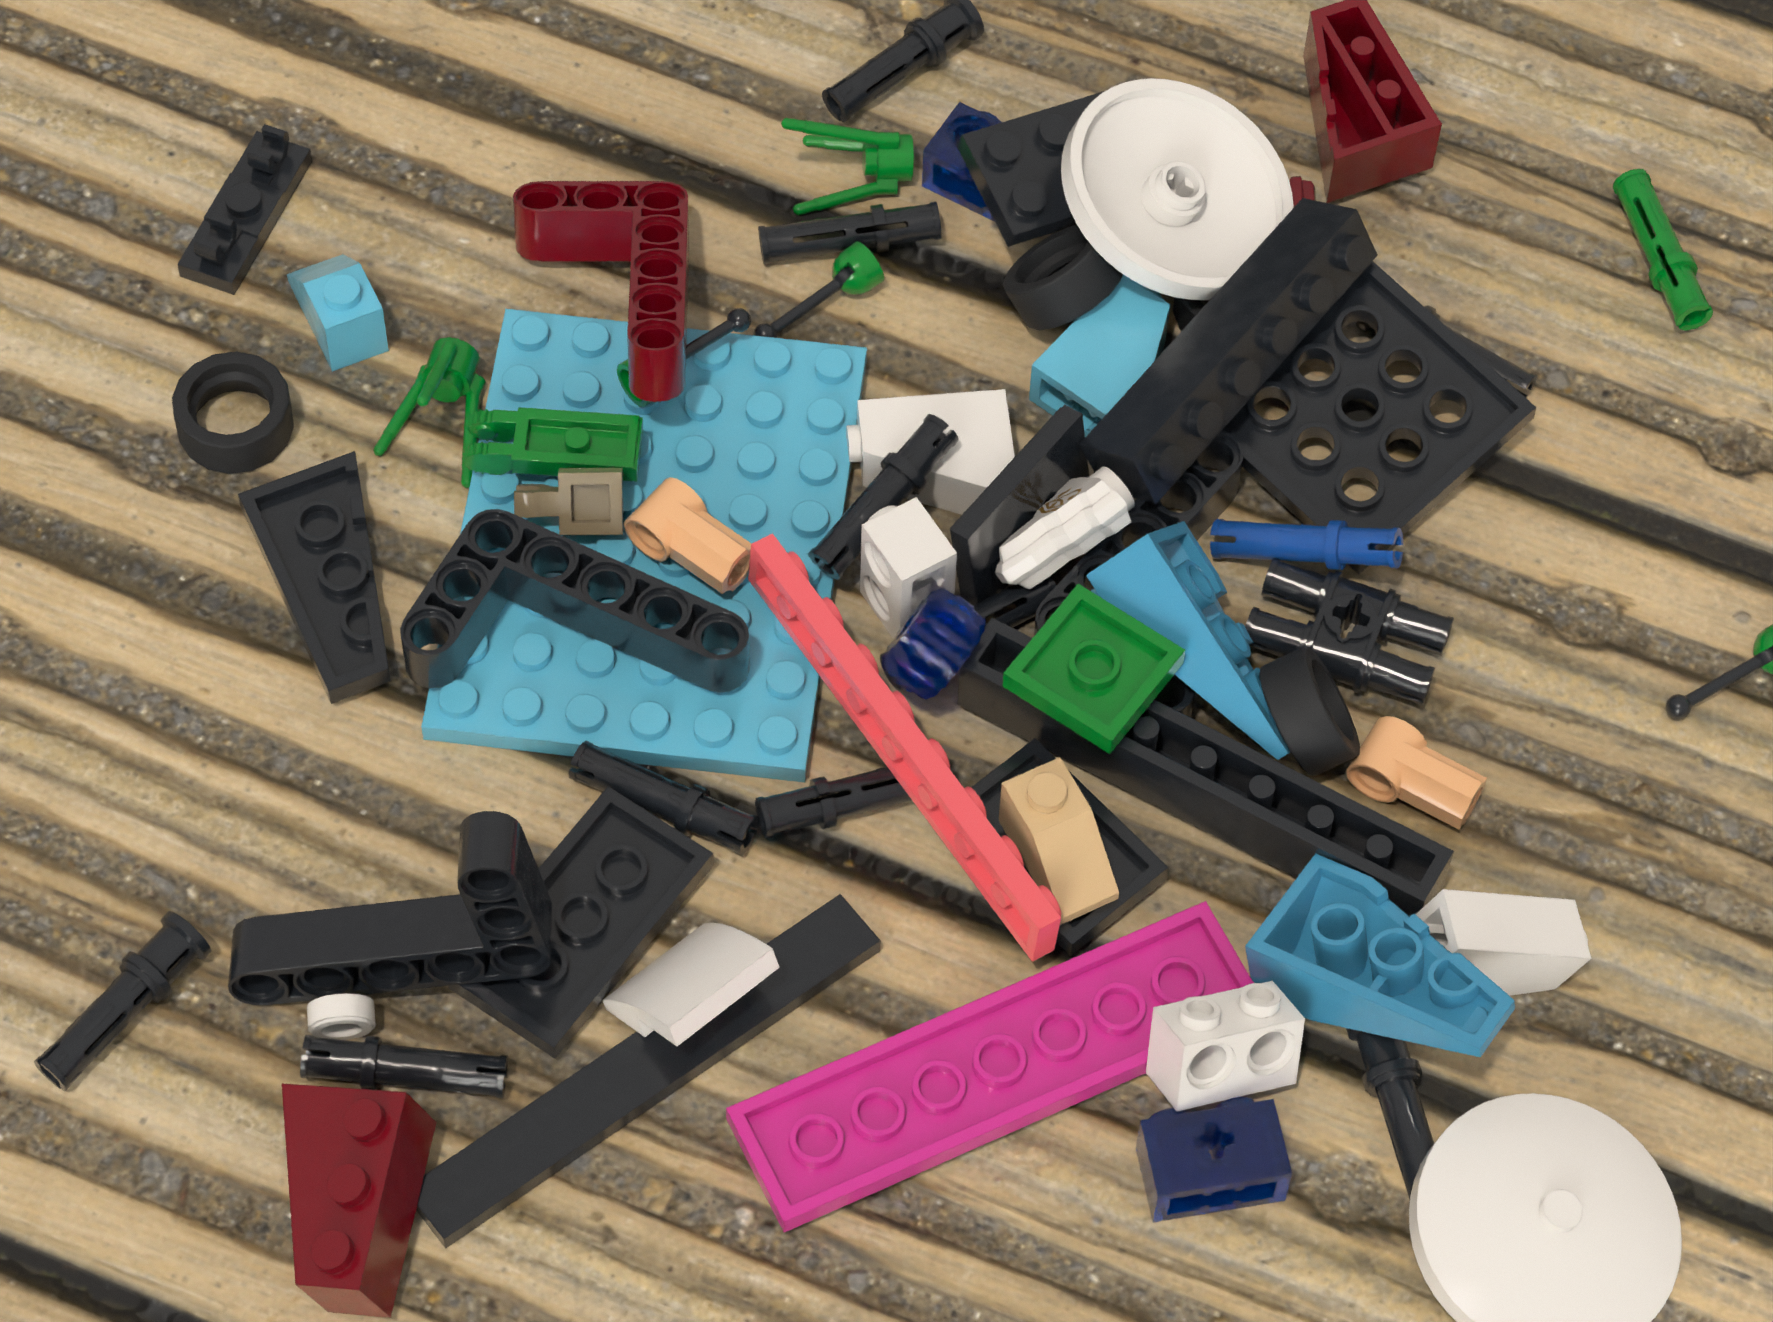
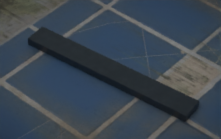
[416,894,881,1249]

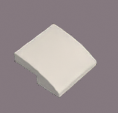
[602,923,780,1046]

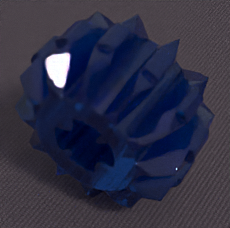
[882,588,986,700]

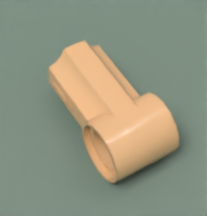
[624,477,752,594]
[1346,716,1487,830]

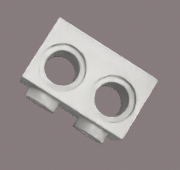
[860,497,957,646]
[1146,981,1305,1111]

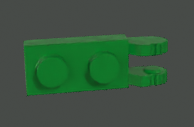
[463,407,643,482]

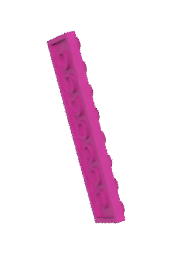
[726,901,1254,1233]

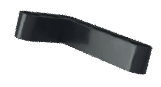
[1034,431,1243,718]
[400,509,750,692]
[228,811,552,1005]

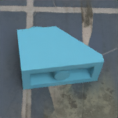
[287,254,389,372]

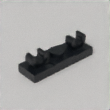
[177,124,312,295]

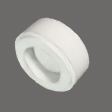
[307,993,376,1040]

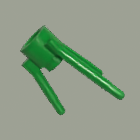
[781,118,914,215]
[373,337,486,488]

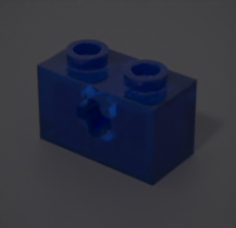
[1135,1097,1292,1223]

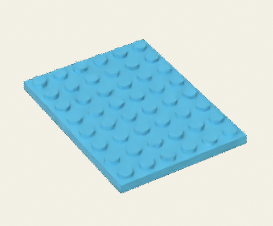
[421,309,867,783]

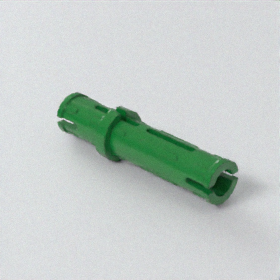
[1612,169,1713,330]

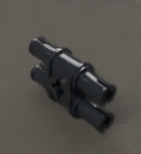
[1245,558,1454,706]

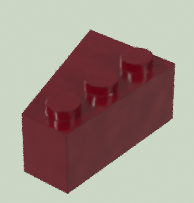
[1303,0,1442,203]
[282,1083,437,1318]

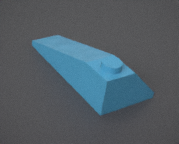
[1086,521,1291,760]
[1245,853,1515,1057]

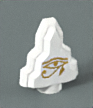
[995,466,1135,589]

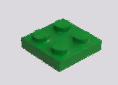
[1002,584,1185,754]

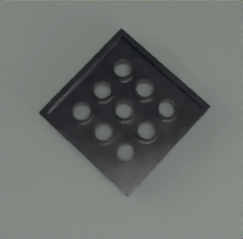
[1222,261,1536,575]

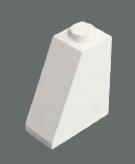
[846,389,1015,515]
[1415,889,1592,996]

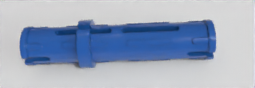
[1210,519,1403,570]

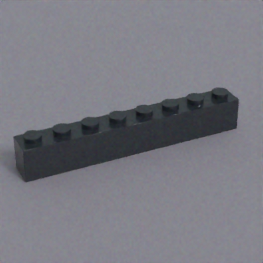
[957,618,1454,917]

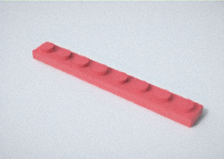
[748,533,1061,962]

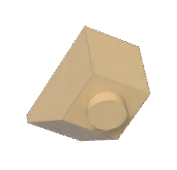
[999,757,1119,925]

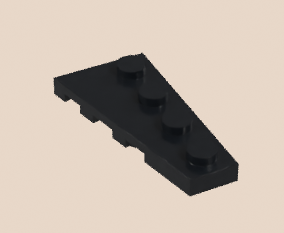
[238,451,391,704]

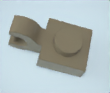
[514,468,624,535]

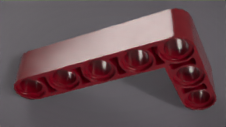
[513,181,689,402]

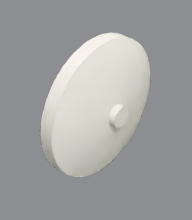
[1061,78,1294,300]
[1409,1093,1682,1322]

